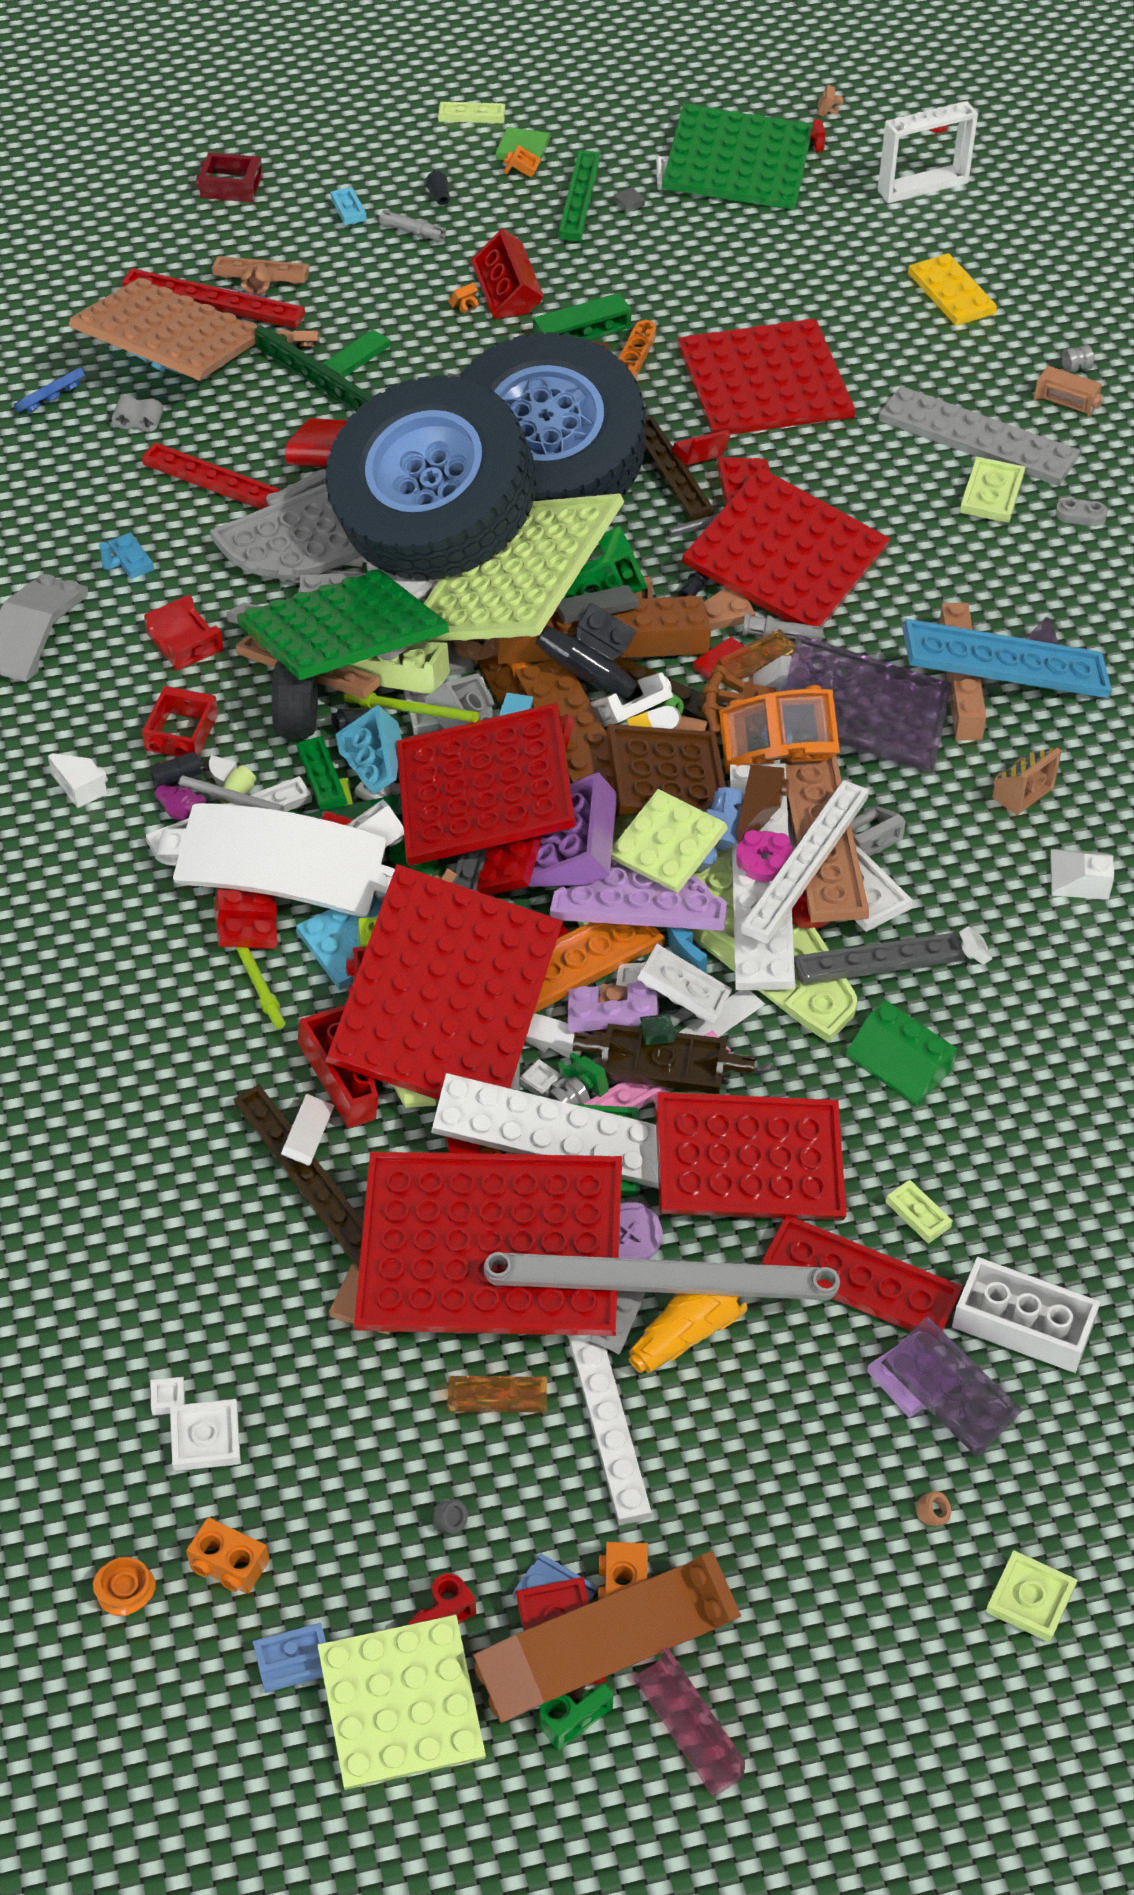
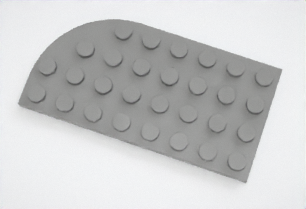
[210,483,362,579]

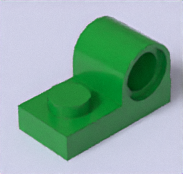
[539,1683,614,1751]

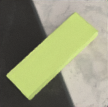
[438,102,505,123]

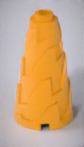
[629,1293,747,1373]

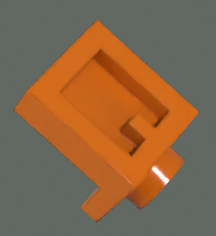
[503,145,541,178]

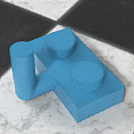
[99,532,154,579]

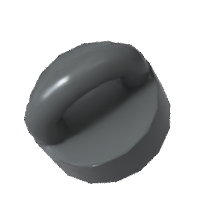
[432,1499,468,1533]

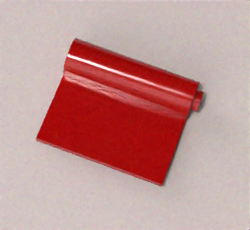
[285,418,348,467]

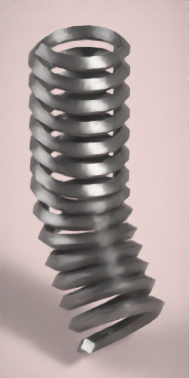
[753,1062,774,1074]

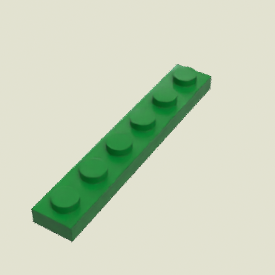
[559,150,601,241]

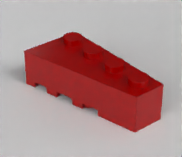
[297,1005,378,1129]

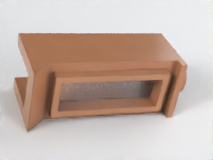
[1034,365,1103,416]

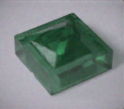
[639,1014,676,1045]

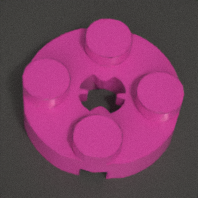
[736,830,794,882]

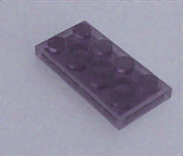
[881,1316,1023,1457]

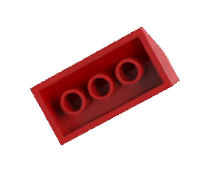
[471,228,544,319]

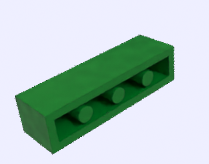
[533,293,631,340]

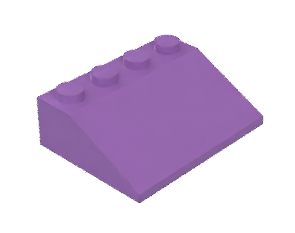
[529,772,617,886]

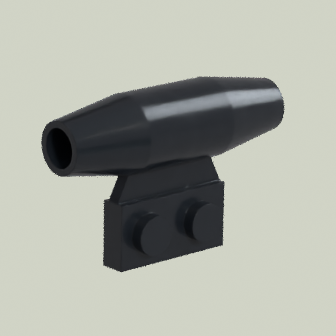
[535,602,637,700]

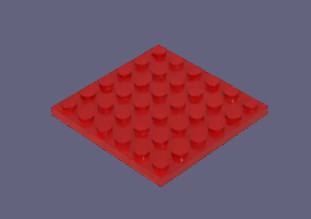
[677,318,856,435]
[681,467,890,627]
[396,703,577,866]

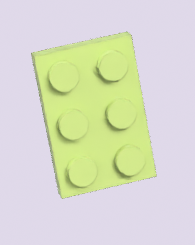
[960,457,1026,523]

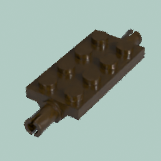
[572,1023,756,1094]

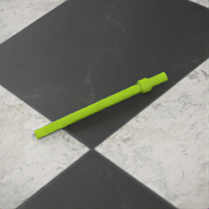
[344,692,479,723]
[235,947,285,1029]

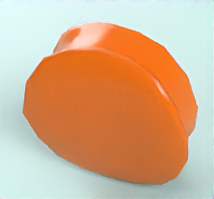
[93,1557,156,1616]

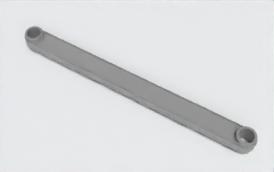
[484,1252,840,1301]

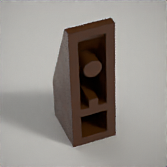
[737,765,789,844]

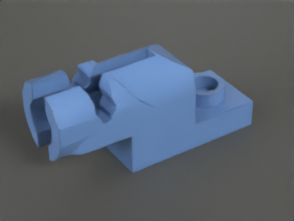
[696,787,744,873]

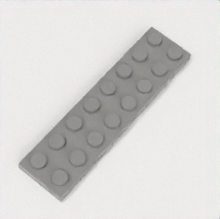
[879,386,1080,486]

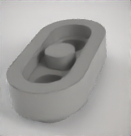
[1056,498,1108,526]

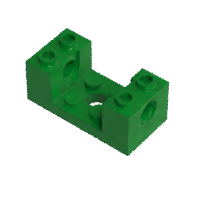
[563,526,648,599]

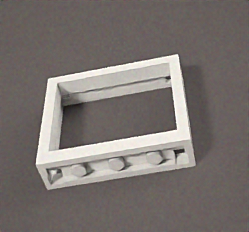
[878,101,978,203]

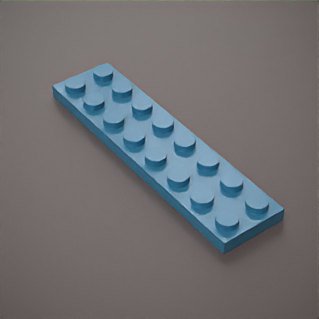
[902,619,1112,698]

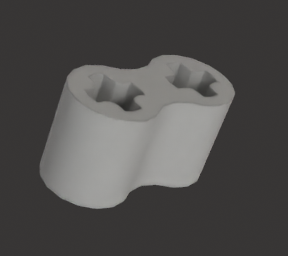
[112,396,163,432]

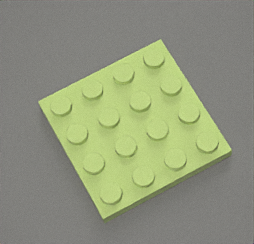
[318,1615,486,1790]

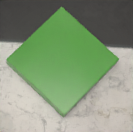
[496,127,550,166]

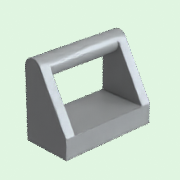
[851,806,906,857]

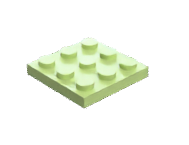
[611,789,728,893]

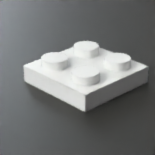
[170,1399,241,1471]

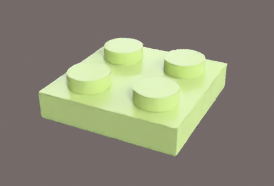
[986,1550,1078,1643]

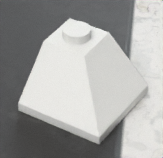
[1050,849,1114,900]

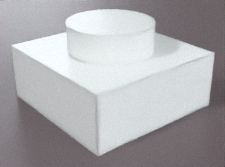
[959,926,992,965]

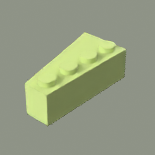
[347,642,450,694]

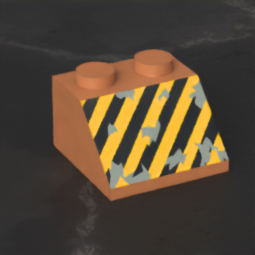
[992,748,1062,816]

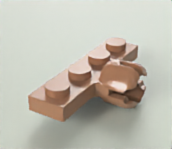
[212,256,309,296]

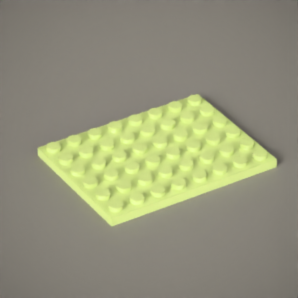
[421,494,624,642]

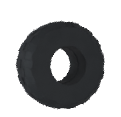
[272,661,318,739]

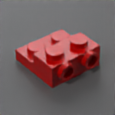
[214,888,278,949]

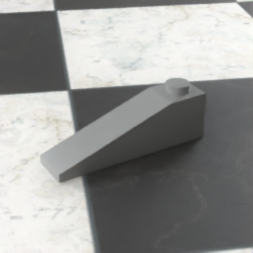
[425,673,494,729]

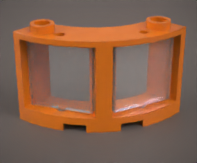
[719,685,840,774]

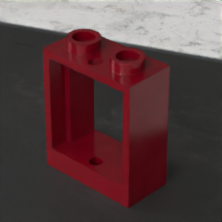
[196,152,263,203]

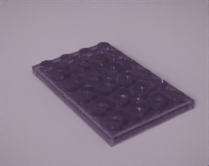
[782,634,952,773]

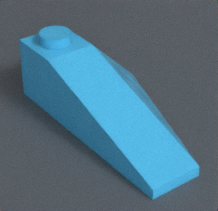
[336,705,402,795]

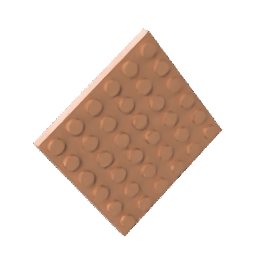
[69,278,257,381]

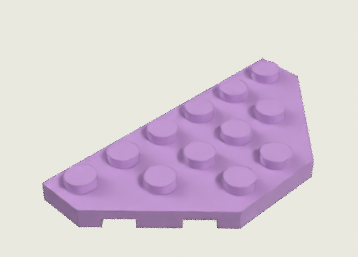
[550,860,727,931]

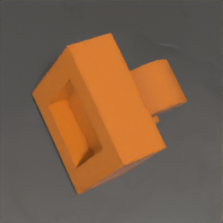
[448,282,479,314]

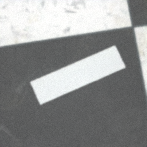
[679,990,765,1037]

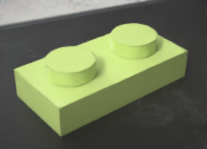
[886,1180,953,1244]

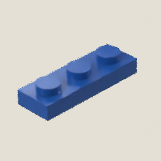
[13,367,85,413]

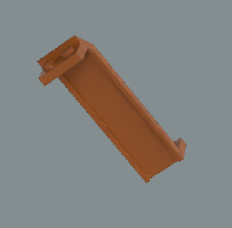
[473,1550,741,1724]

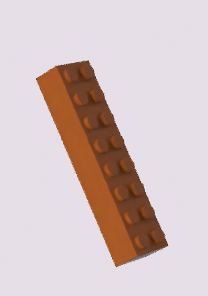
[493,596,711,664]

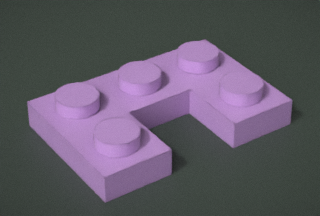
[568,981,659,1033]

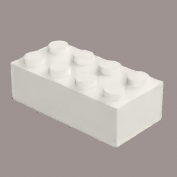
[952,1257,1101,1373]

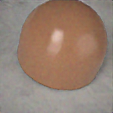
[916,1491,951,1526]

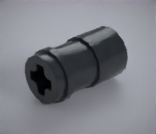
[149,751,204,789]

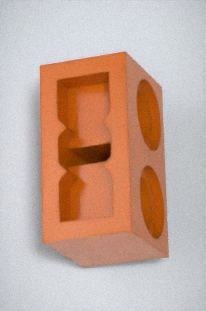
[186,1517,270,1595]

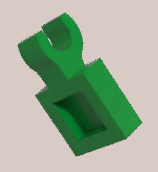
[558,1053,609,1097]

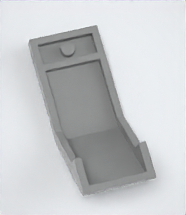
[0,574,88,682]

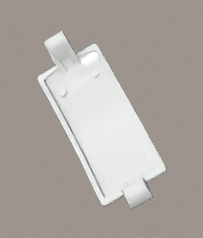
[155,803,395,917]

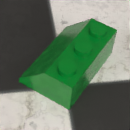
[846,1000,957,1105]

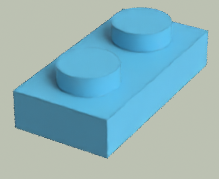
[330,187,367,225]

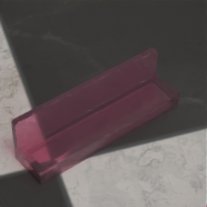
[635,1647,745,1797]

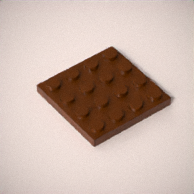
[606,724,725,815]

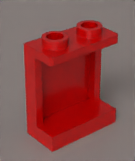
[144,595,224,671]

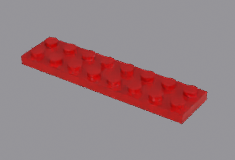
[476,714,575,895]

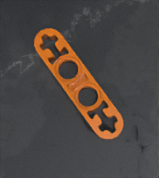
[618,320,656,379]

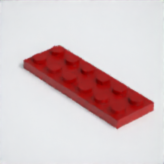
[761,1216,963,1342]

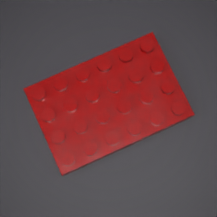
[655,1092,847,1221]

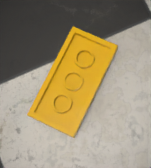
[908,253,997,326]

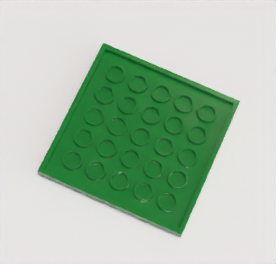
[662,104,813,210]
[236,570,449,680]

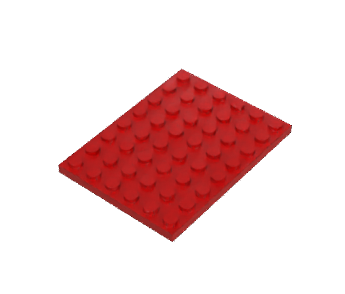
[326,864,563,1100]
[354,1152,622,1336]

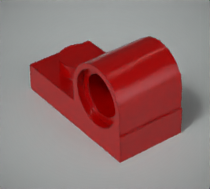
[408,1573,477,1625]

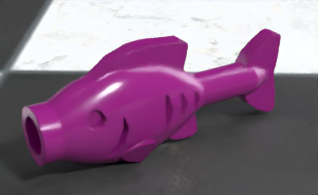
[155,785,206,821]

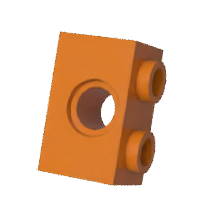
[598,1542,648,1600]

